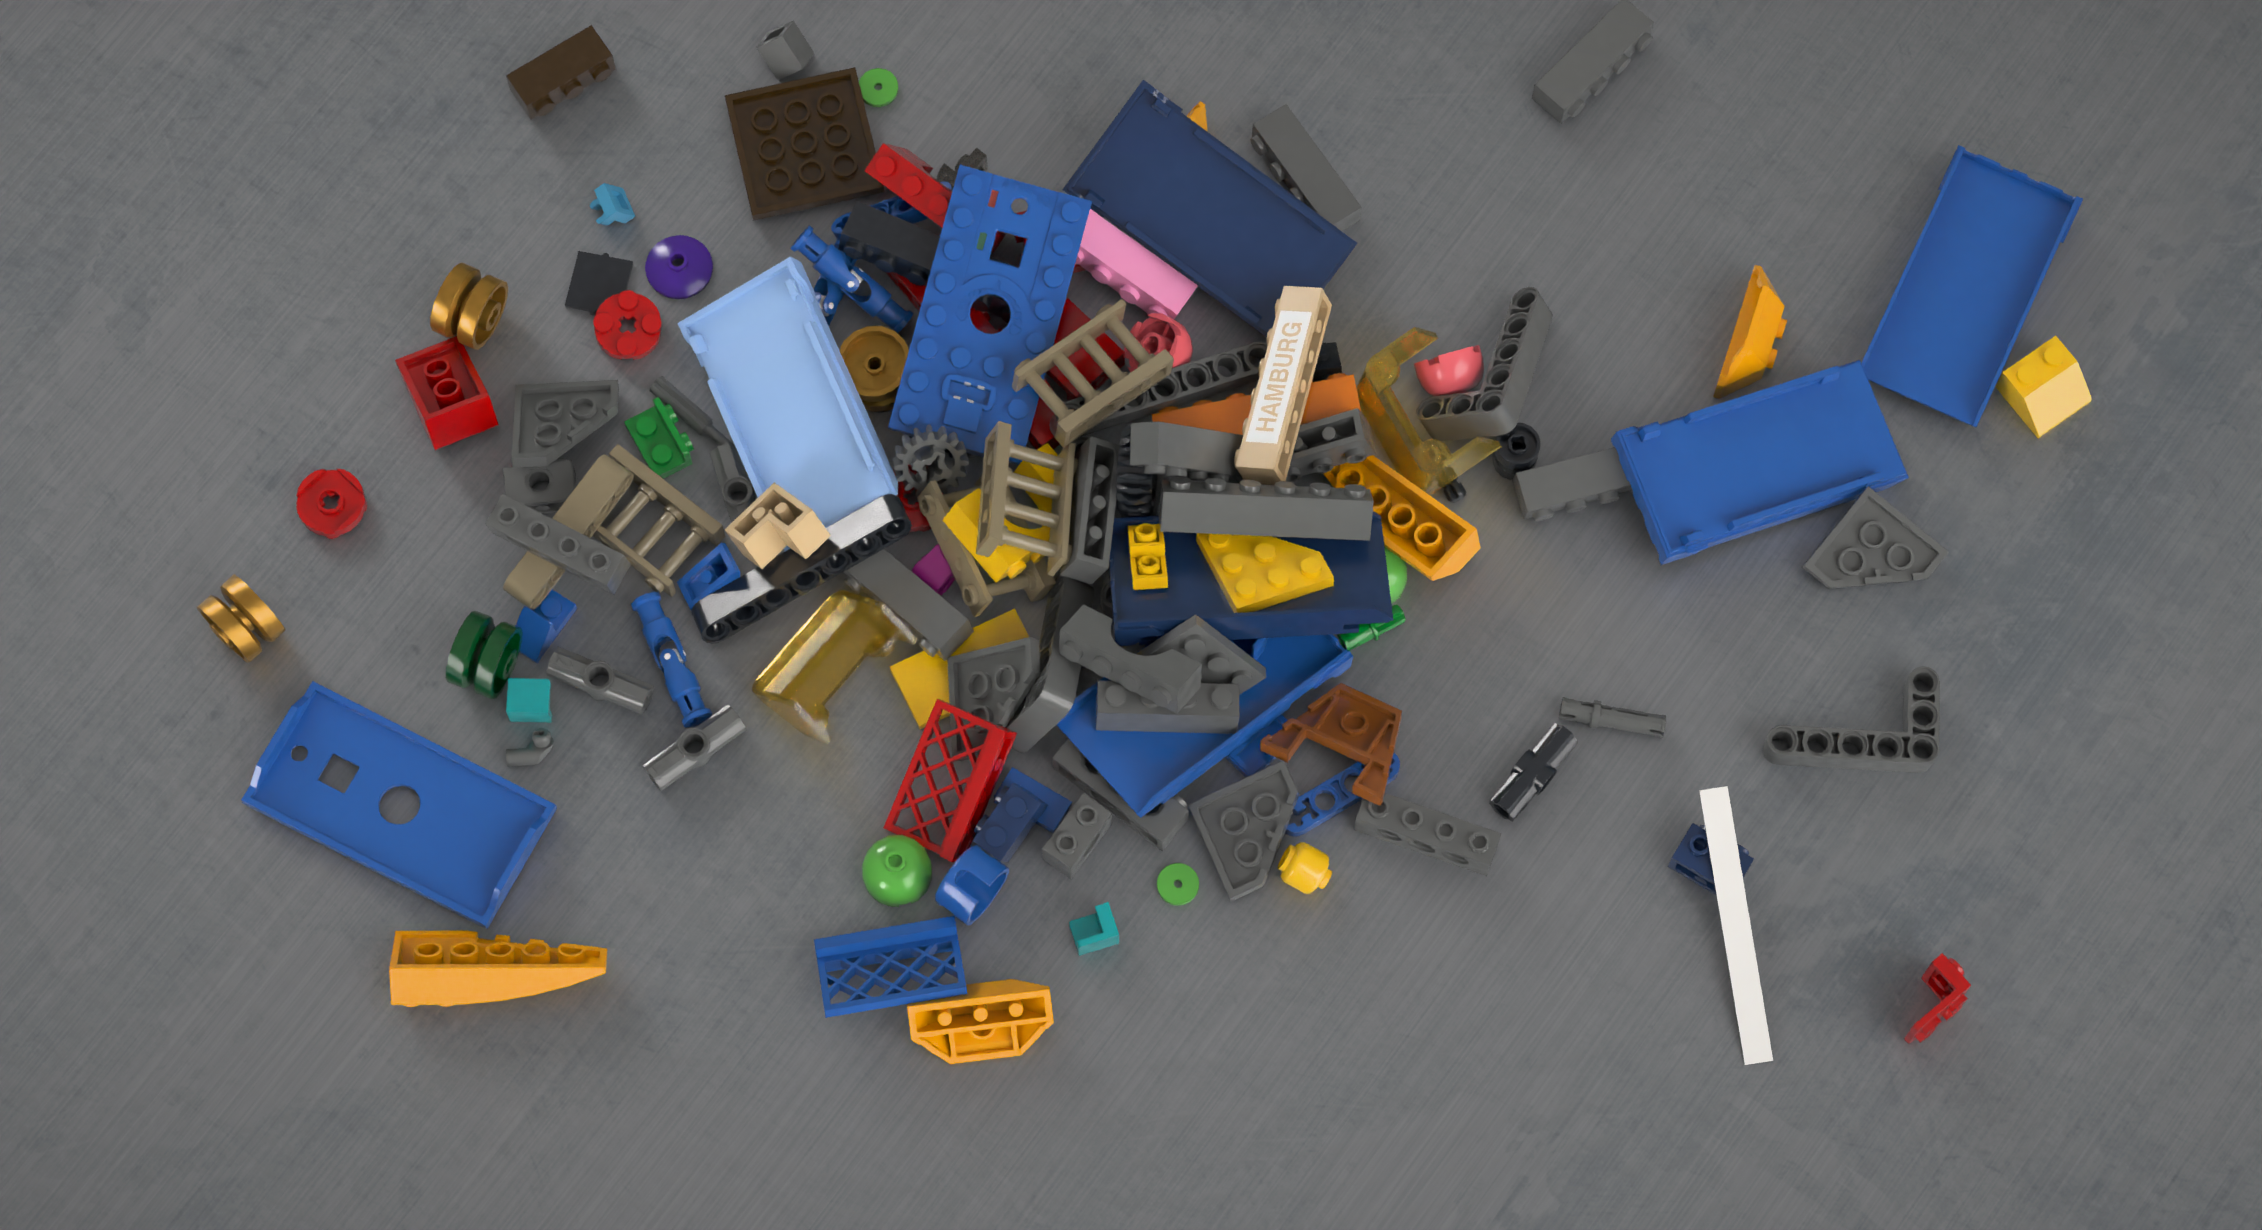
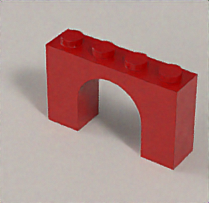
[864,143,1007,253]

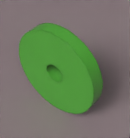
[859,68,898,107]
[1157,863,1199,906]

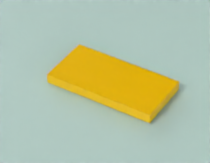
[889,608,1029,729]

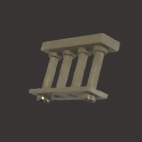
[1012,299,1174,448]
[976,421,1078,576]
[593,444,725,597]
[917,475,1056,617]

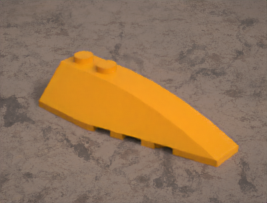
[1323,455,1481,581]
[389,930,607,1007]

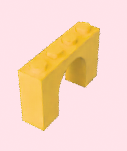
[942,443,1058,583]

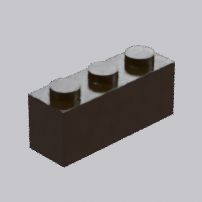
[506,25,616,120]

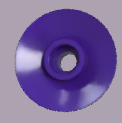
[645,235,713,299]

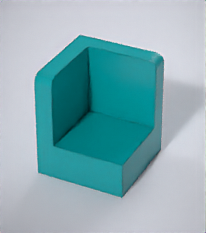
[506,678,552,723]
[1069,902,1119,956]

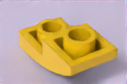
[1128,523,1168,590]

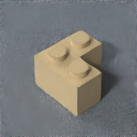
[725,482,831,569]

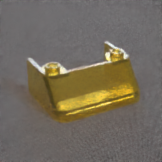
[1356,327,1502,495]
[752,590,918,744]

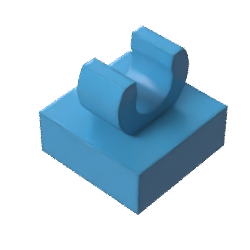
[590,183,636,225]

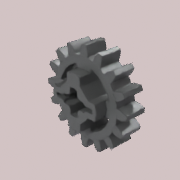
[892,425,969,496]

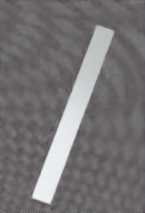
[1699,786,1773,1065]

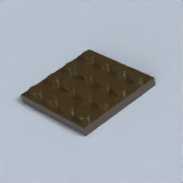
[725,67,885,221]

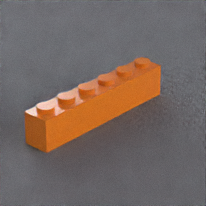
[1151,373,1361,435]

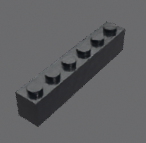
[838,201,1013,323]

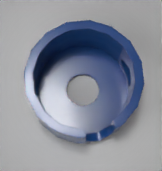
[935,845,1009,926]

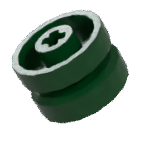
[445,611,523,699]

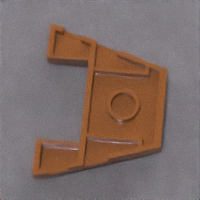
[1260,683,1402,806]

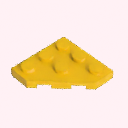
[1196,533,1334,613]

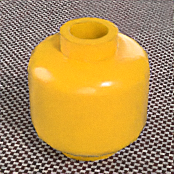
[1277,842,1332,894]

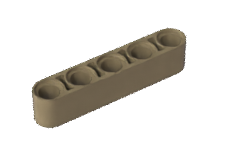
[503,454,634,610]

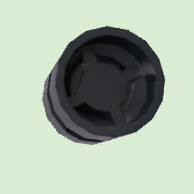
[1493,423,1540,480]

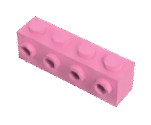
[1075,209,1198,319]

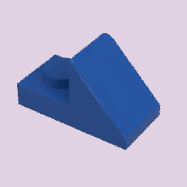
[677,543,740,611]
[515,589,577,663]

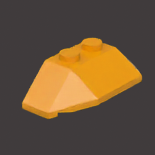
[1713,265,1787,399]
[907,979,1054,1064]

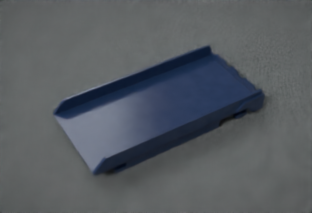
[1062,80,1358,337]
[1109,511,1393,646]

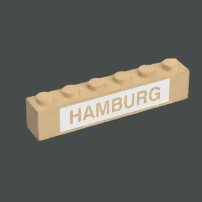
[1234,286,1332,485]

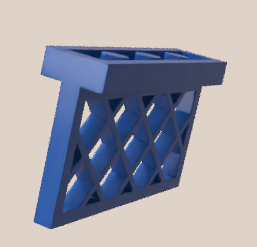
[814,916,968,1018]

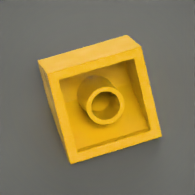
[1995,335,2092,438]

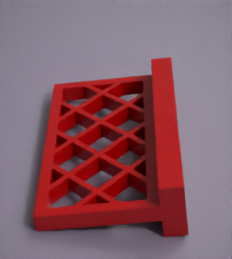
[883,699,1017,862]

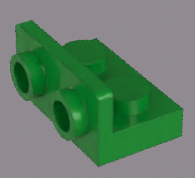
[624,397,694,479]

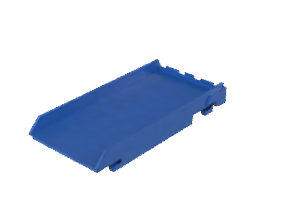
[1861,145,2083,427]
[1611,360,1909,565]
[1057,634,1353,818]

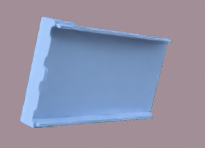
[678,257,898,551]

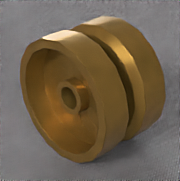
[430,263,508,350]
[839,326,909,412]
[196,574,285,663]

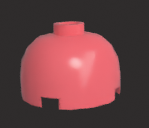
[1124,313,1193,372]
[1414,345,1484,396]

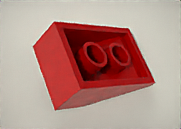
[395,336,499,450]

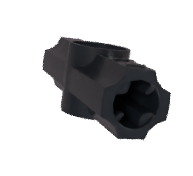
[1489,723,1578,822]

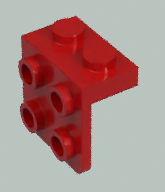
[1904,953,1971,1044]

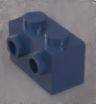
[973,783,1048,862]
[1668,823,1754,895]

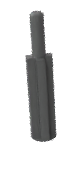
[649,376,733,445]

